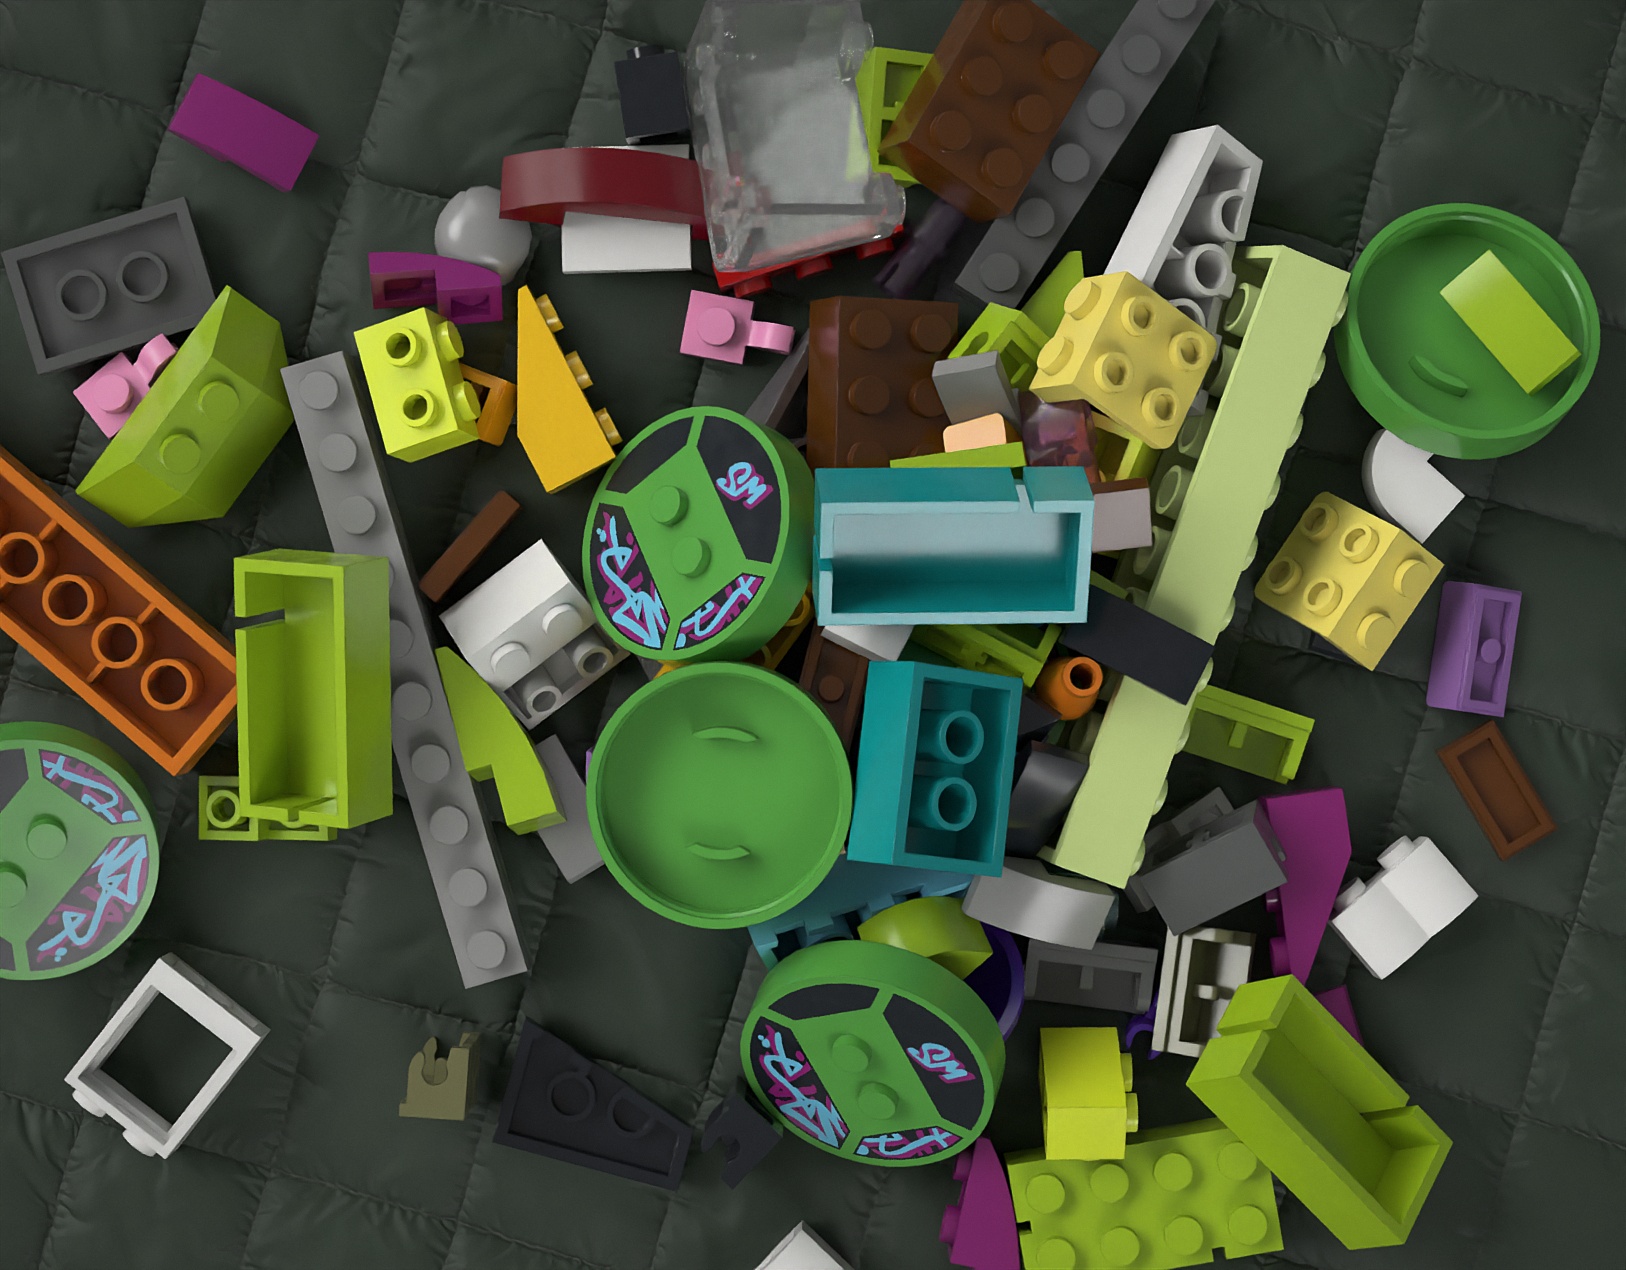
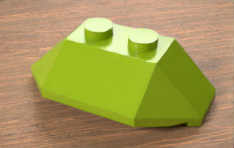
[75,285,295,528]

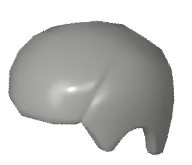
[434,185,532,286]

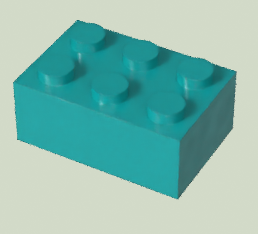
[847,661,1023,878]

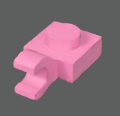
[680,290,796,366]
[73,333,179,441]

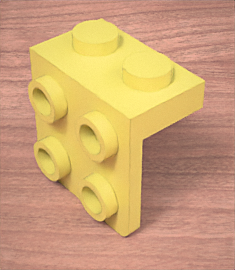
[1028,271,1217,449]
[1254,492,1445,671]

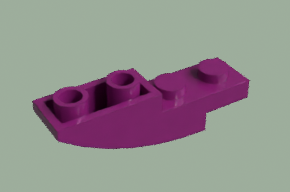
[939,1129,1020,1270]

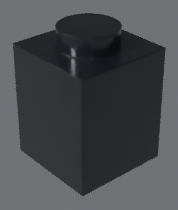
[614,45,692,146]

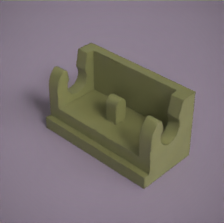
[1151,925,1257,1058]
[399,1031,482,1121]

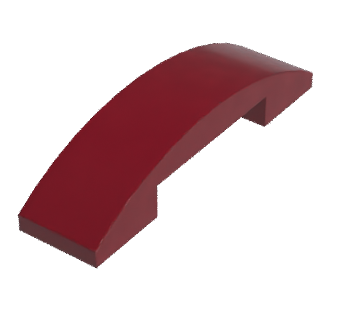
[499,147,757,246]

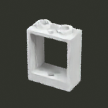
[64,952,271,1159]

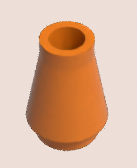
[1035,656,1103,720]

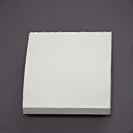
[561,144,692,274]

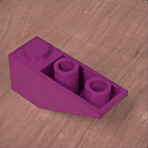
[1258,785,1352,987]

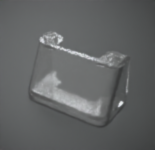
[684,0,906,272]

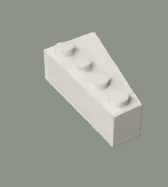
[1103,125,1263,416]

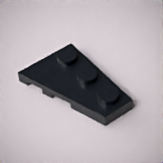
[492,1016,695,1192]

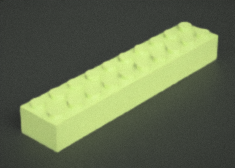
[1036,245,1351,889]

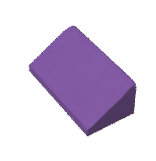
[1426,581,1522,717]

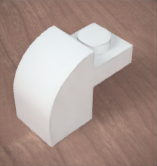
[1361,428,1465,544]

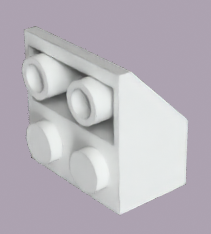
[439,539,630,731]

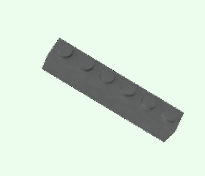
[951,0,1215,311]

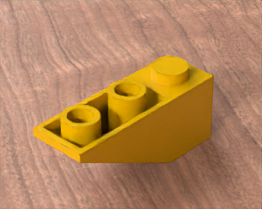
[517,285,623,495]

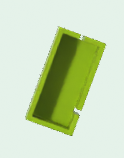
[234,549,393,829]
[1186,974,1453,1250]
[1003,1117,1284,1270]

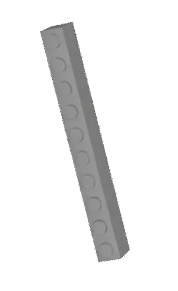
[280,351,534,989]

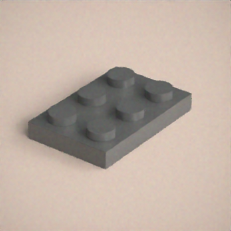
[1,196,218,377]

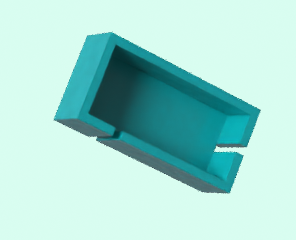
[812,466,1095,626]

